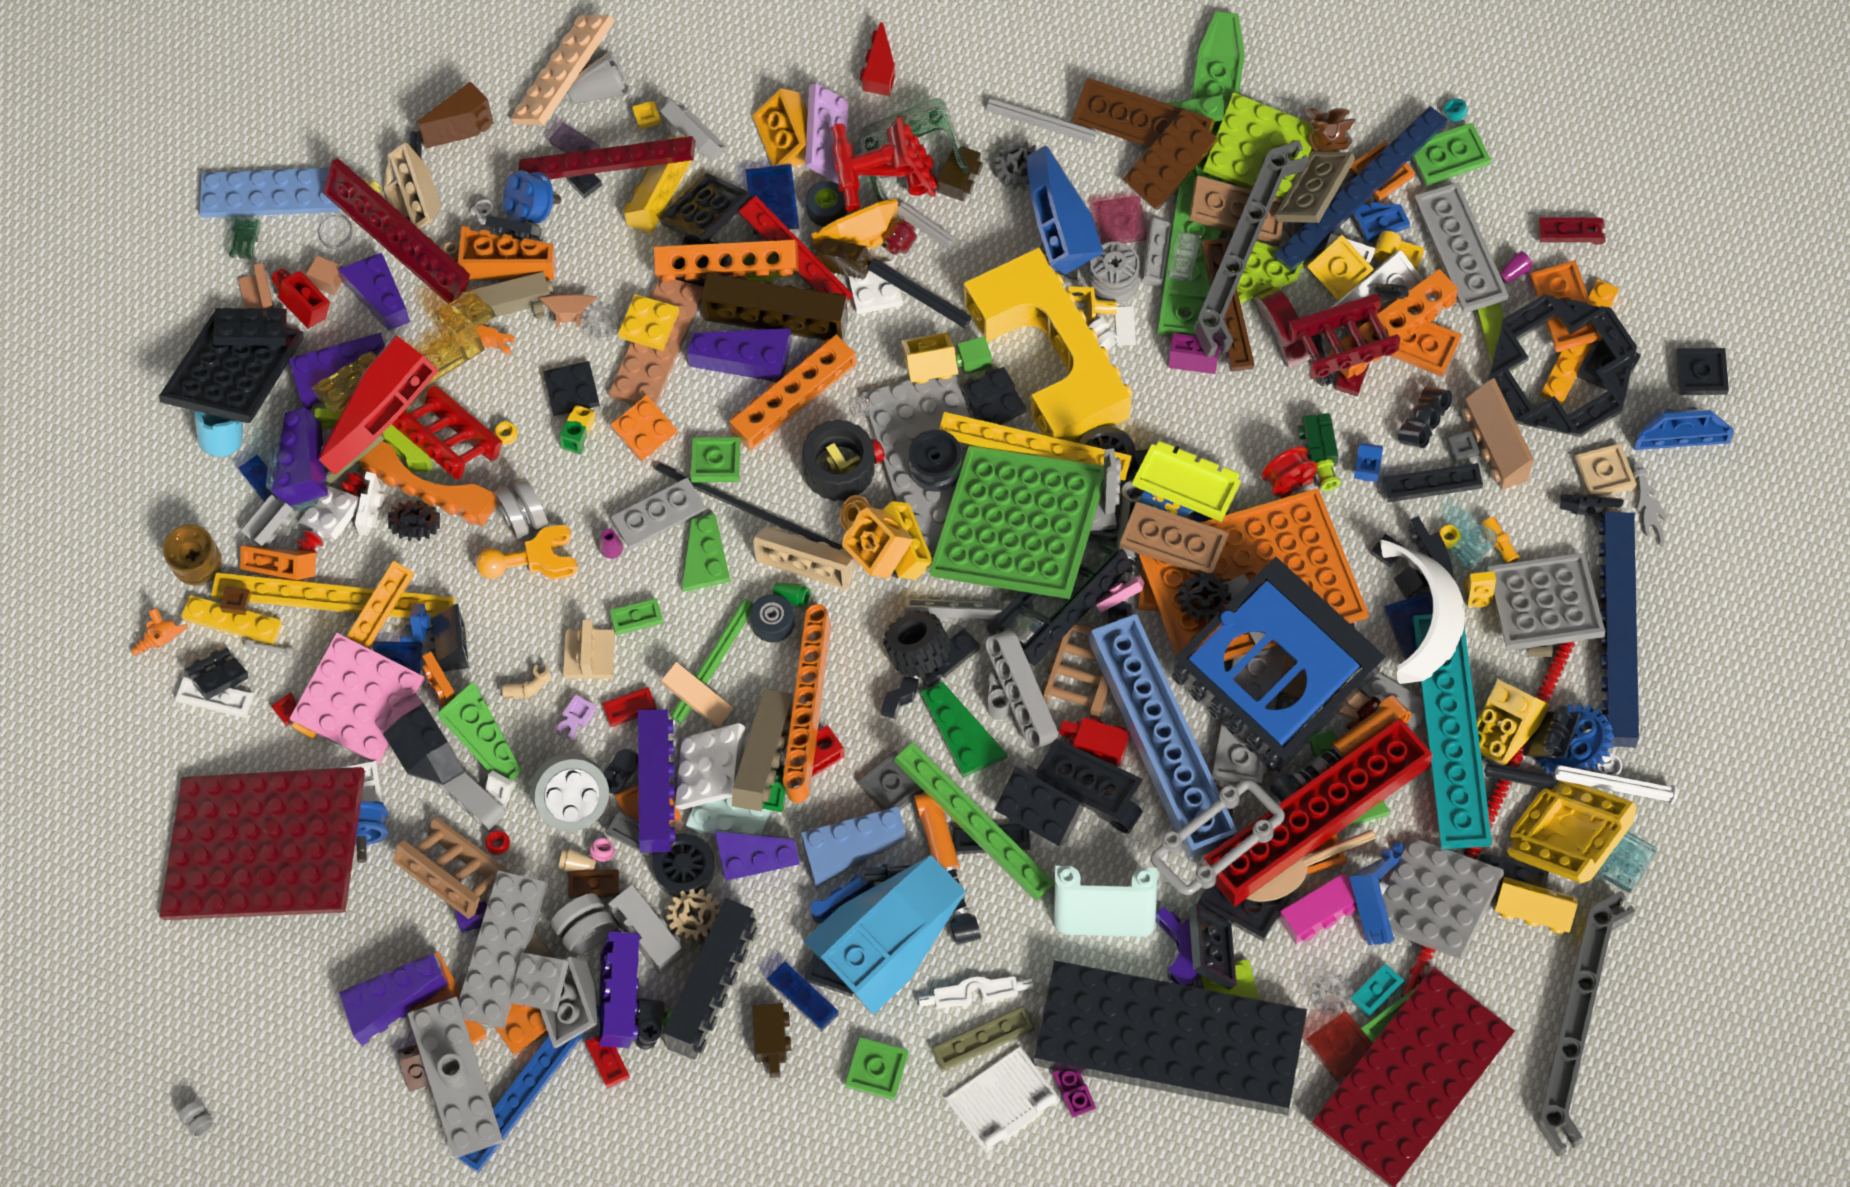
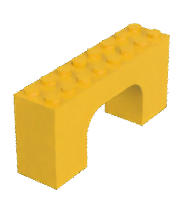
[964,248,1132,443]

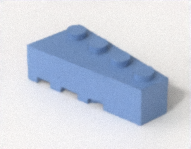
[801,807,906,888]

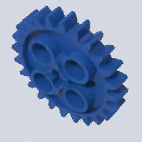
[1536,703,1614,775]

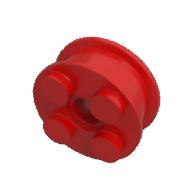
[1261,446,1318,499]

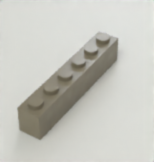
[732,689,793,811]

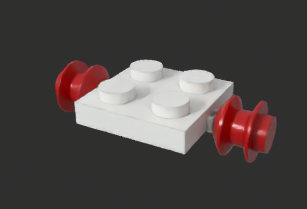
[297,472,367,555]

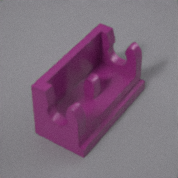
[1169,333,1220,374]

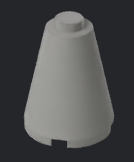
[565,51,630,104]

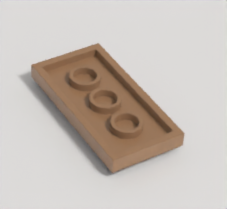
[1188,176,1284,244]
[1120,502,1229,577]

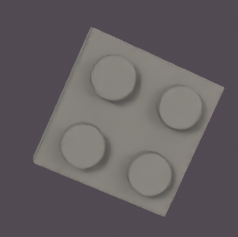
[510,953,569,1012]

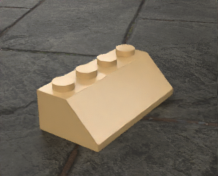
[753,527,857,590]

